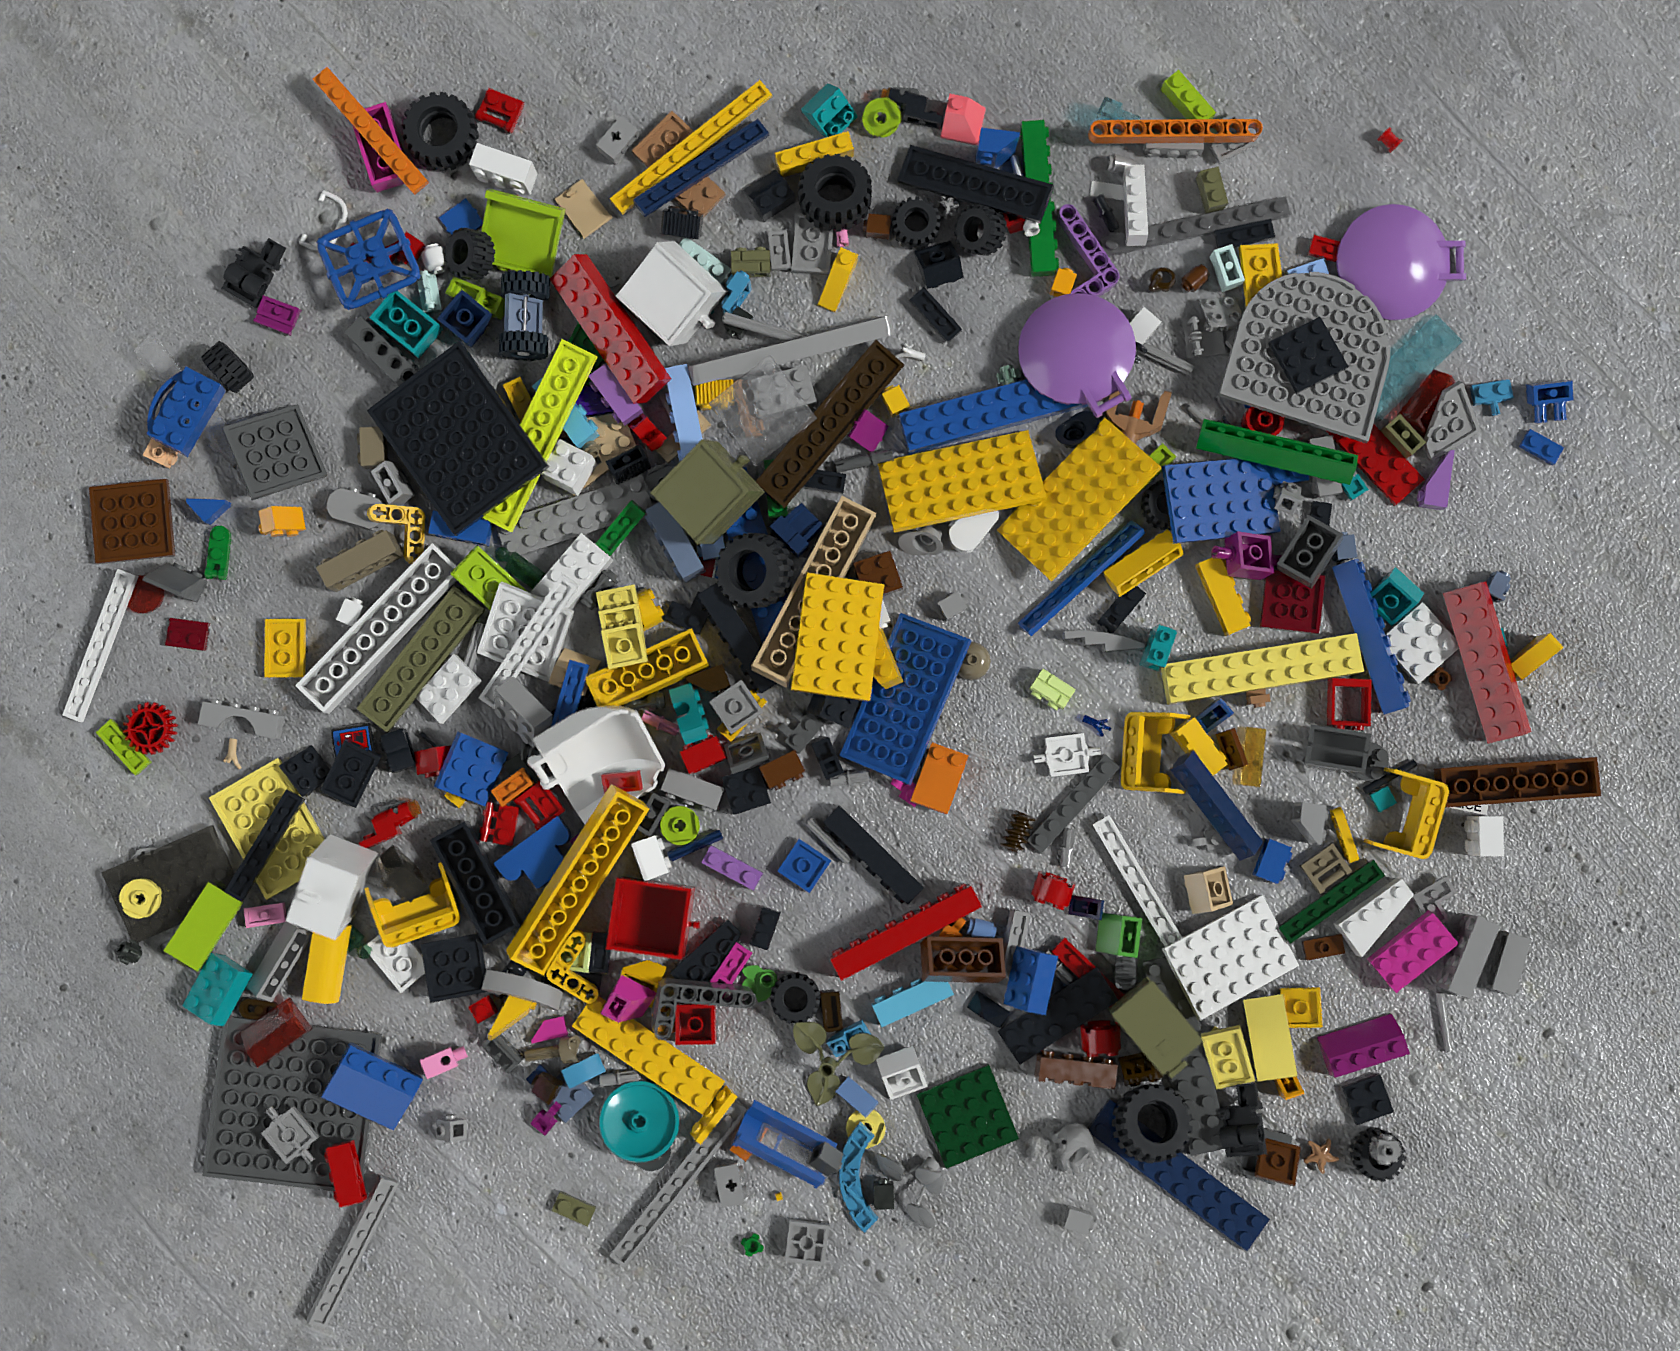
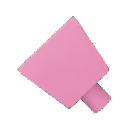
[420,1046,468,1079]

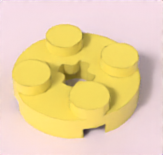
[119,878,162,919]
[846,1109,886,1149]

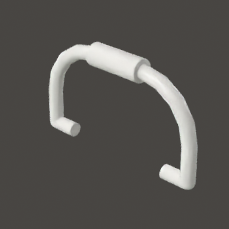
[299,190,348,251]

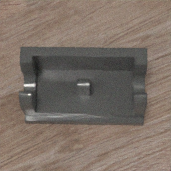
[481,1034,525,1074]

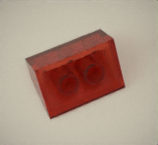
[1398,369,1456,439]
[241,997,313,1068]

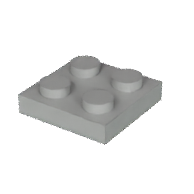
[709,680,764,734]

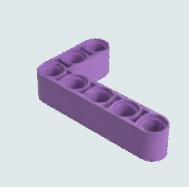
[1057,204,1119,297]

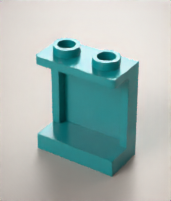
[1139,624,1177,671]

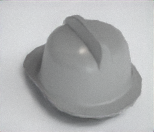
[898,526,943,555]

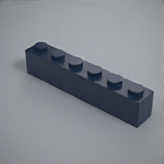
[1170,750,1263,861]

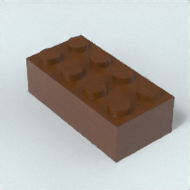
[920,936,1006,983]

